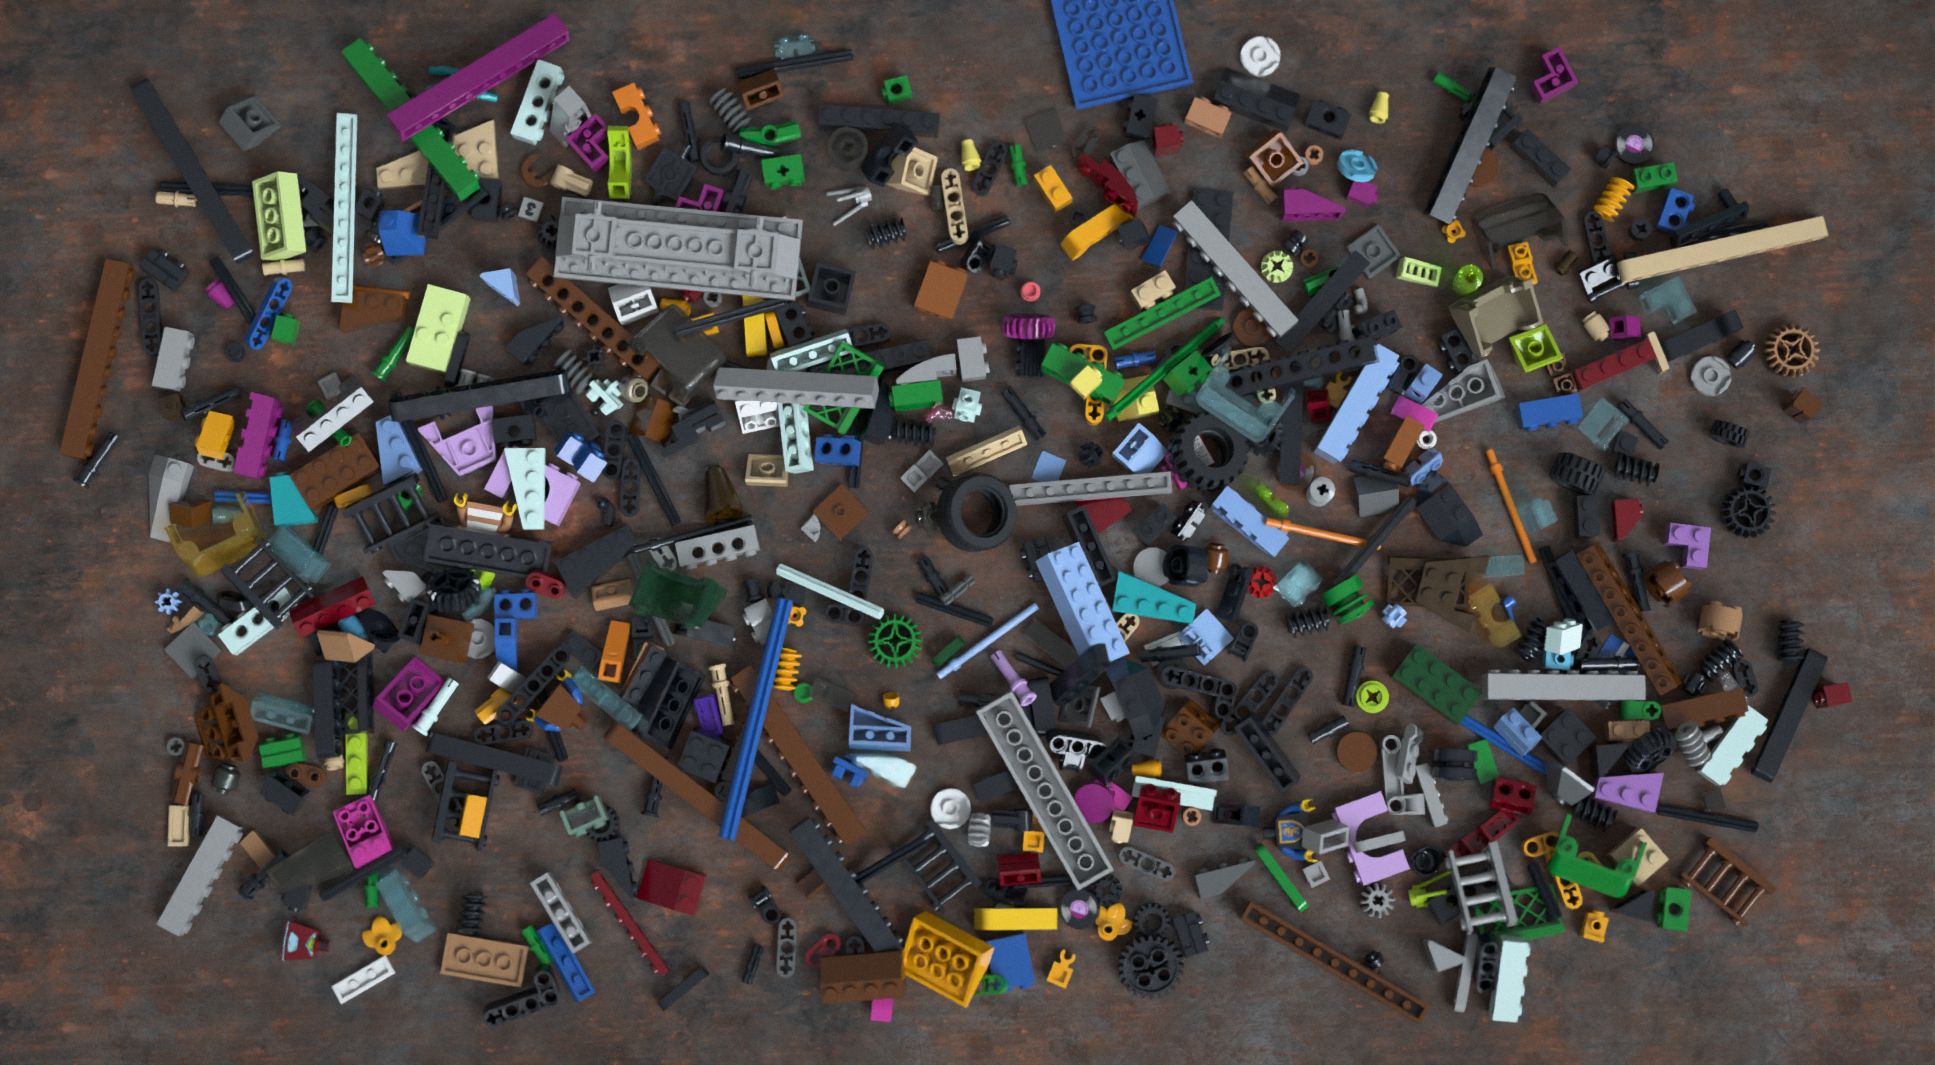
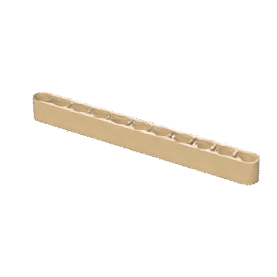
[1616,216,1829,283]

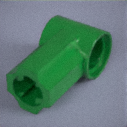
[1302,266,1339,297]

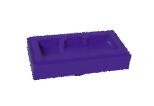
[693,693,724,735]

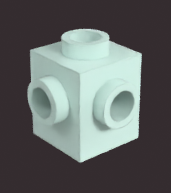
[952,388,982,422]

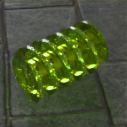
[1452,264,1483,296]

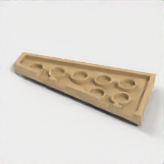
[377,120,499,190]

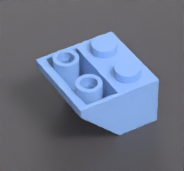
[1112,423,1168,474]

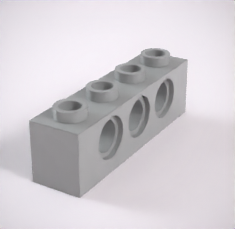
[675,525,760,571]
[530,872,593,953]

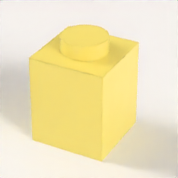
[1070,366,1102,399]

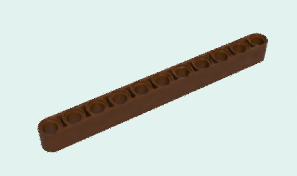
[603,721,792,873]

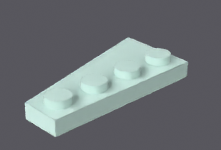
[504,448,546,530]

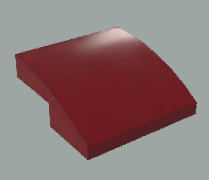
[1075,497,1132,534]

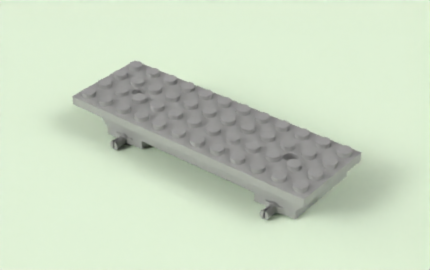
[554,197,803,301]

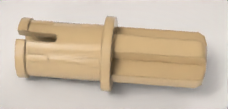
[155,191,197,207]

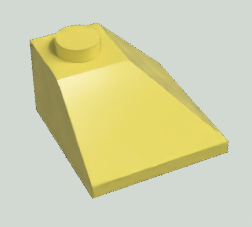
[1115,374,1159,422]

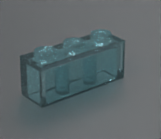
[251,692,315,734]

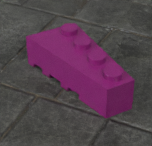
[233,392,284,481]

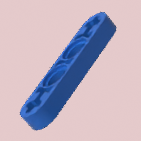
[244,276,292,350]

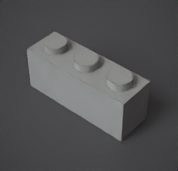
[152,327,195,393]

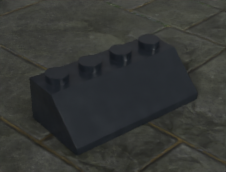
[1212,67,1301,132]
[629,657,706,749]

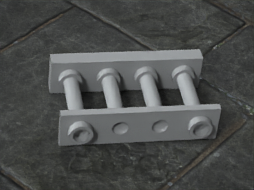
[1445,841,1518,935]

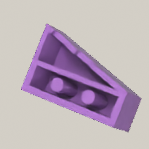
[1590,773,1664,813]

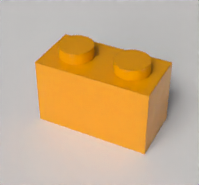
[1034,165,1072,213]
[195,411,235,460]

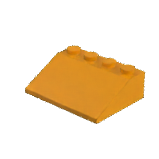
[903,911,994,1007]

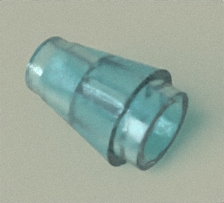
[212,505,243,525]

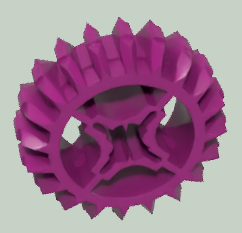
[1001,313,1056,339]

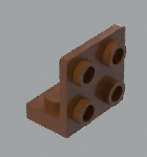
[1161,698,1221,755]

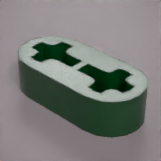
[931,635,966,668]

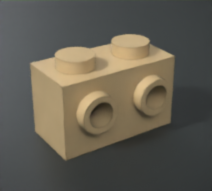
[1130,270,1176,311]

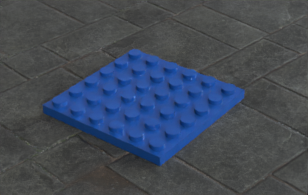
[1050,0,1193,110]

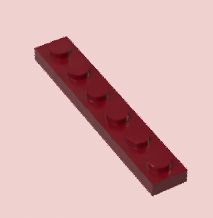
[591,871,670,976]

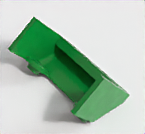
[1547,814,1647,898]

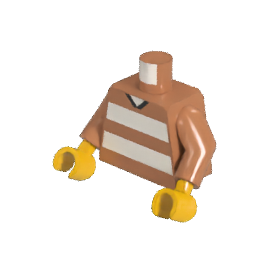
[454,493,517,534]

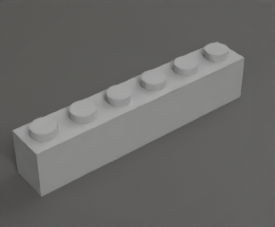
[157,815,243,936]

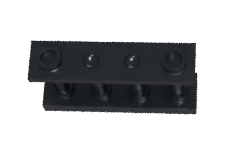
[341,472,439,554]
[220,536,314,630]
[431,761,500,851]
[893,818,982,913]

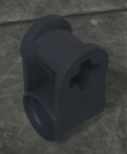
[960,234,997,272]
[1227,622,1259,662]
[748,885,782,925]

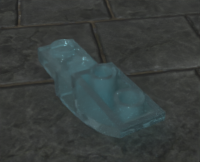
[572,666,643,732]

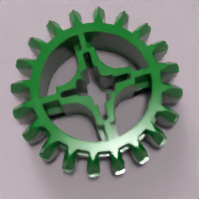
[868,614,923,669]

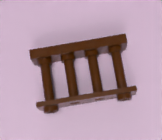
[1677,837,1777,927]

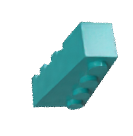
[1112,569,1196,624]

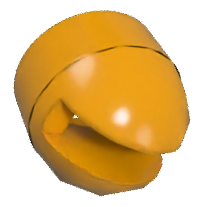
[883,692,899,709]

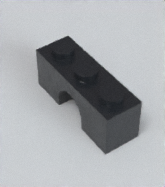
[860,122,918,187]
[1510,128,1571,188]

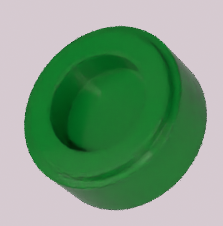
[794,683,814,703]

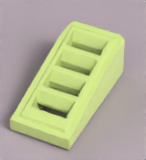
[1396,257,1442,287]

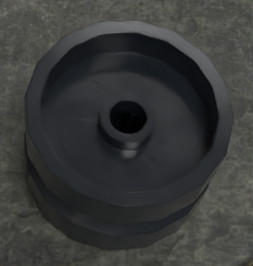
[1432,749,1478,781]

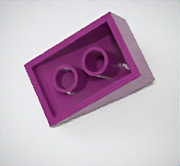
[1280,186,1346,222]
[372,657,446,732]

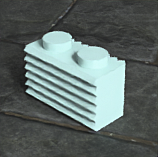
[1544,618,1582,654]

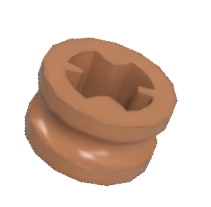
[1304,145,1323,165]
[892,520,912,539]
[1182,808,1201,826]

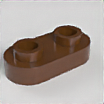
[285,763,327,788]

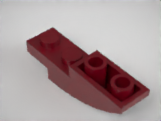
[1077,154,1138,217]

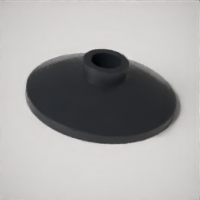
[1201,331,1235,358]

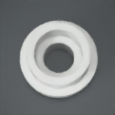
[1416,430,1437,449]

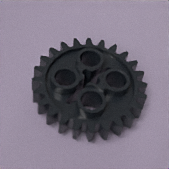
[1117,933,1184,999]

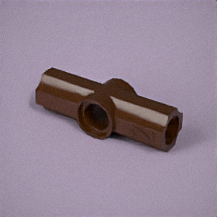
[171,742,205,805]

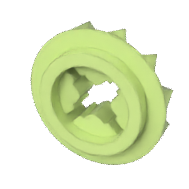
[1261,251,1293,283]

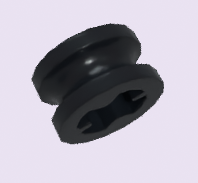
[498,203,519,221]
[1070,208,1087,227]

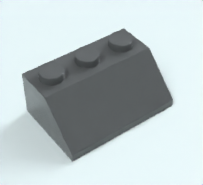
[1109,140,1171,210]

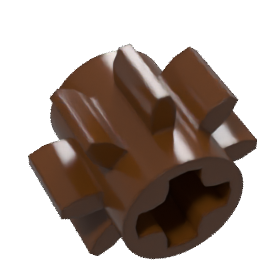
[361,241,385,268]

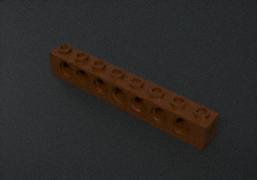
[526,256,663,382]
[1576,542,1683,696]

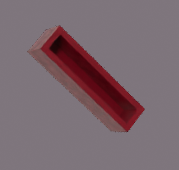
[1572,339,1657,392]
[288,576,376,638]

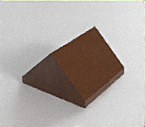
[628,396,677,444]

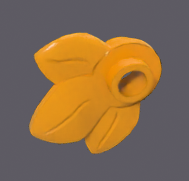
[1095,903,1133,941]
[362,915,402,955]

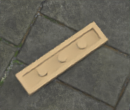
[946,425,1027,476]

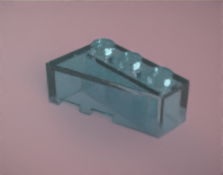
[268,524,332,583]
[375,870,437,943]

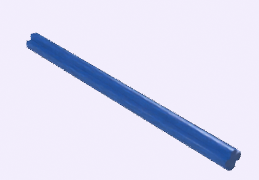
[718,598,793,841]

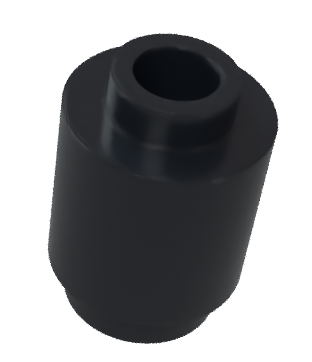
[1726,340,1757,370]

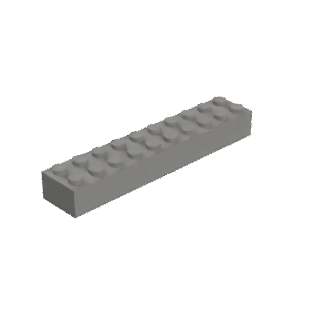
[976,690,1114,890]

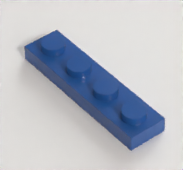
[536,922,595,1003]

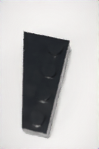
[555,525,639,599]

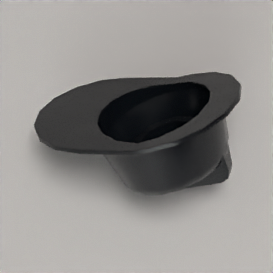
[360,610,401,653]

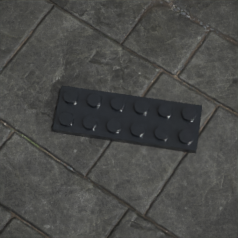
[1184,188,1233,311]
[424,521,552,578]

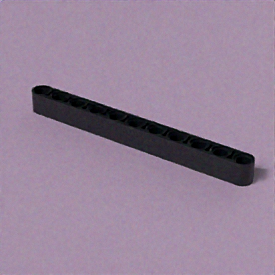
[130,78,255,265]

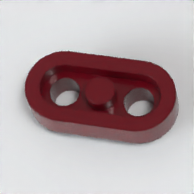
[526,570,566,599]
[805,933,841,968]

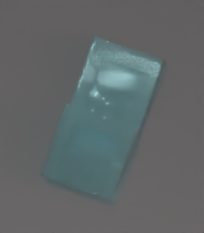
[1483,555,1525,578]

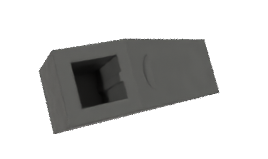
[1194,857,1255,899]

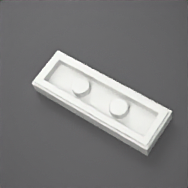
[331,955,396,1004]

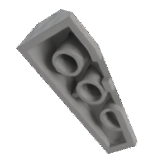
[149,455,194,543]

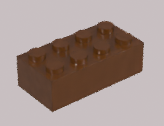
[290,432,382,512]

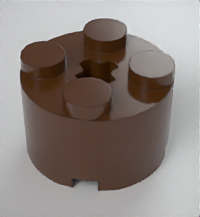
[1643,560,1692,608]

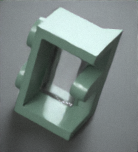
[559,796,609,837]

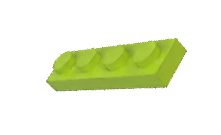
[345,713,368,795]

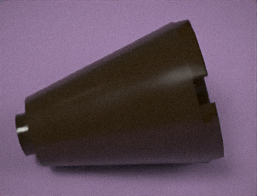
[704,465,744,524]

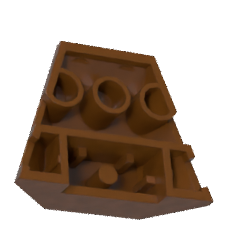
[195,683,258,762]

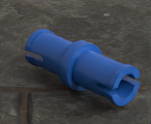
[1114,350,1156,370]
[272,419,292,462]

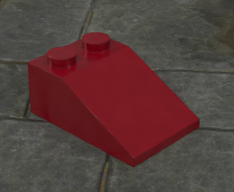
[637,859,707,916]

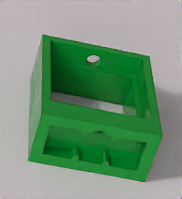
[888,380,943,412]

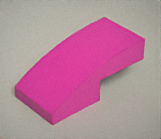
[1390,396,1438,432]
[871,998,894,1022]

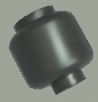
[211,763,241,794]

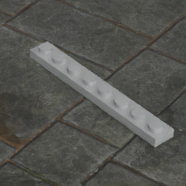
[1009,471,1172,506]

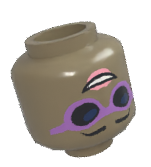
[618,374,648,403]

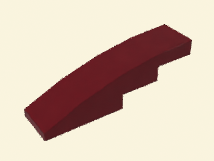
[1441,810,1521,868]

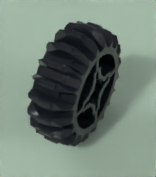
[1720,485,1776,539]
[425,567,481,613]
[1623,728,1678,774]

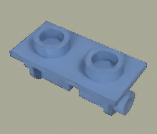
[1403,448,1443,487]

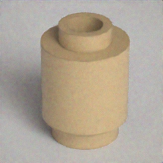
[1582,311,1610,342]

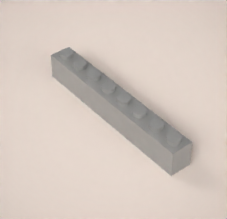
[1173,200,1298,339]
[713,367,879,408]
[1482,670,1646,701]

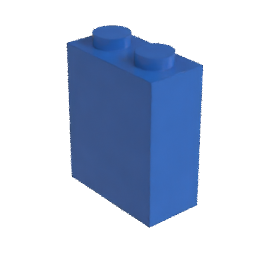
[985,933,1035,993]

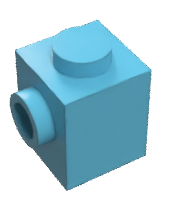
[1542,649,1574,671]

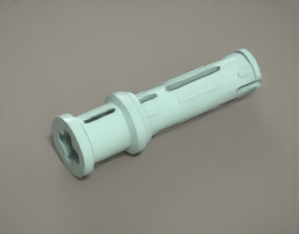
[411,677,459,736]

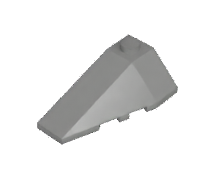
[1422,359,1505,423]

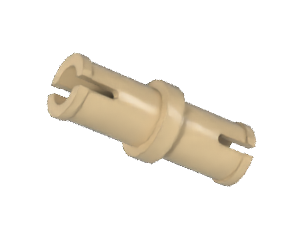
[262,258,305,276]

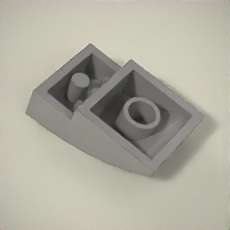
[896,354,957,386]

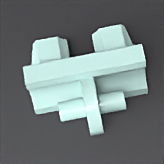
[586,379,624,415]

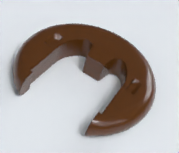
[520,153,556,188]

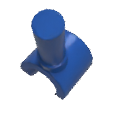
[1501,596,1516,625]

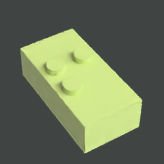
[252,171,306,261]
[406,284,470,374]

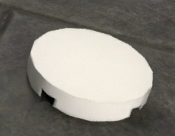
[1240,36,1280,76]
[930,788,971,829]

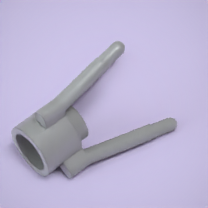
[826,185,872,226]

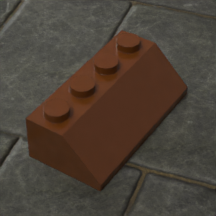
[820,950,907,1004]

